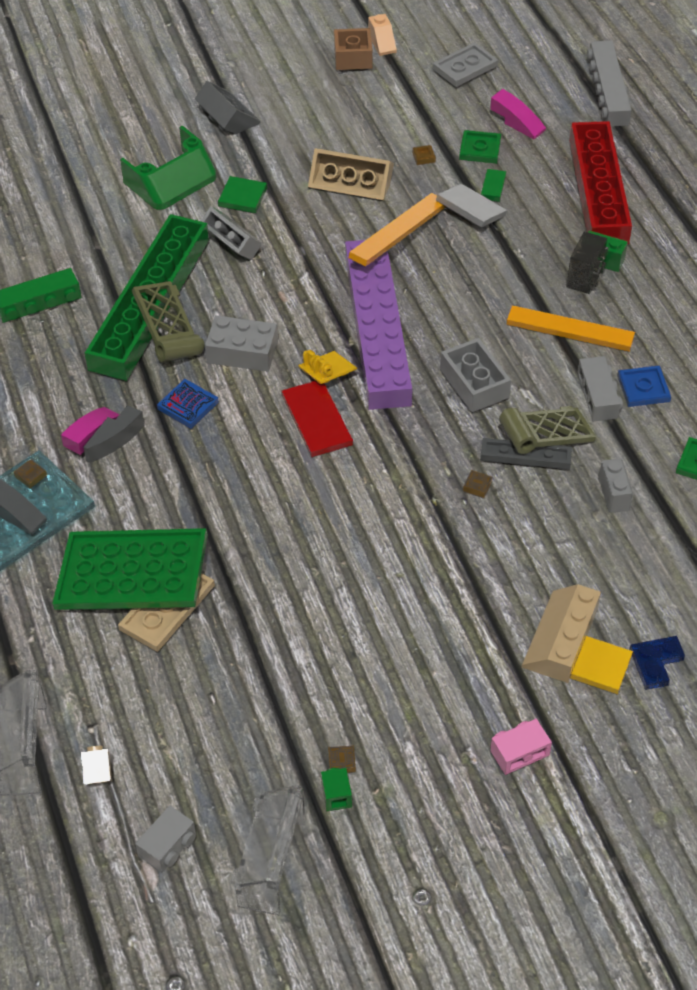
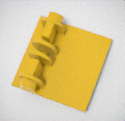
[298,350,357,384]

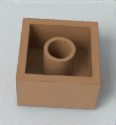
[334,28,372,70]

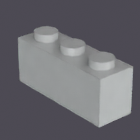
[201,206,262,260]
[577,356,623,422]

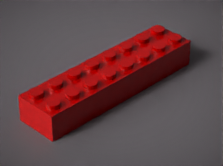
[569,121,632,244]

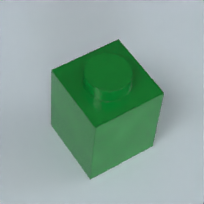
[321,768,352,812]

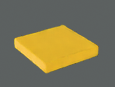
[570,636,633,694]

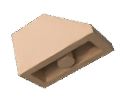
[368,14,397,56]

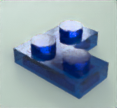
[629,636,685,690]

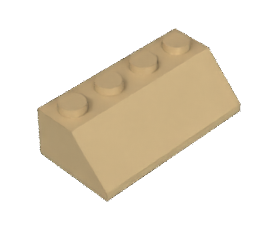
[308,148,394,200]
[522,584,601,683]

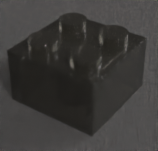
[566,231,609,294]

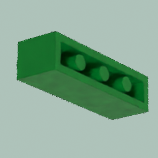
[0,268,82,323]

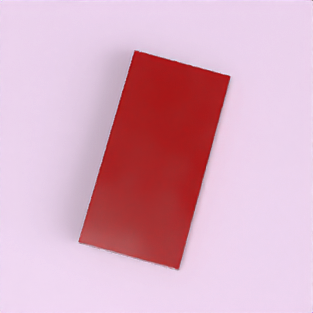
[281,381,353,457]

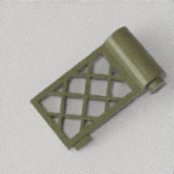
[132,281,204,362]
[499,406,596,454]

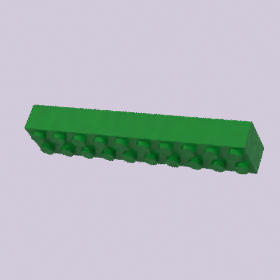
[85,214,209,381]

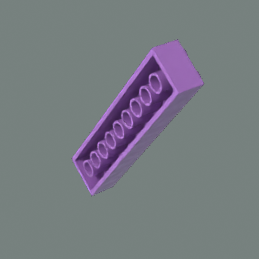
[345,240,412,410]

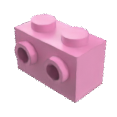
[490,718,552,775]

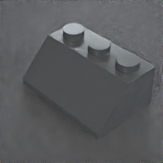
[195,81,261,134]

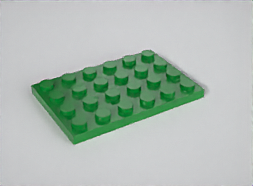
[52,528,208,610]

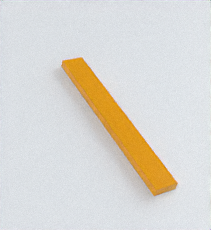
[348,193,446,266]

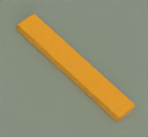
[506,305,635,352]

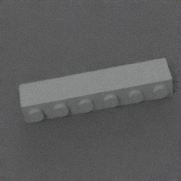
[587,40,631,126]

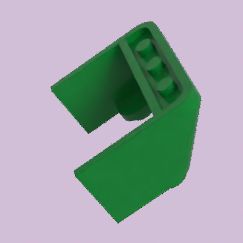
[120,125,216,210]

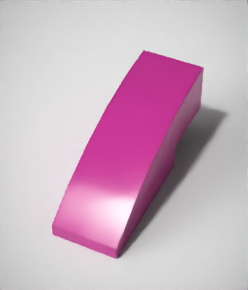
[490,89,546,139]
[61,407,120,455]

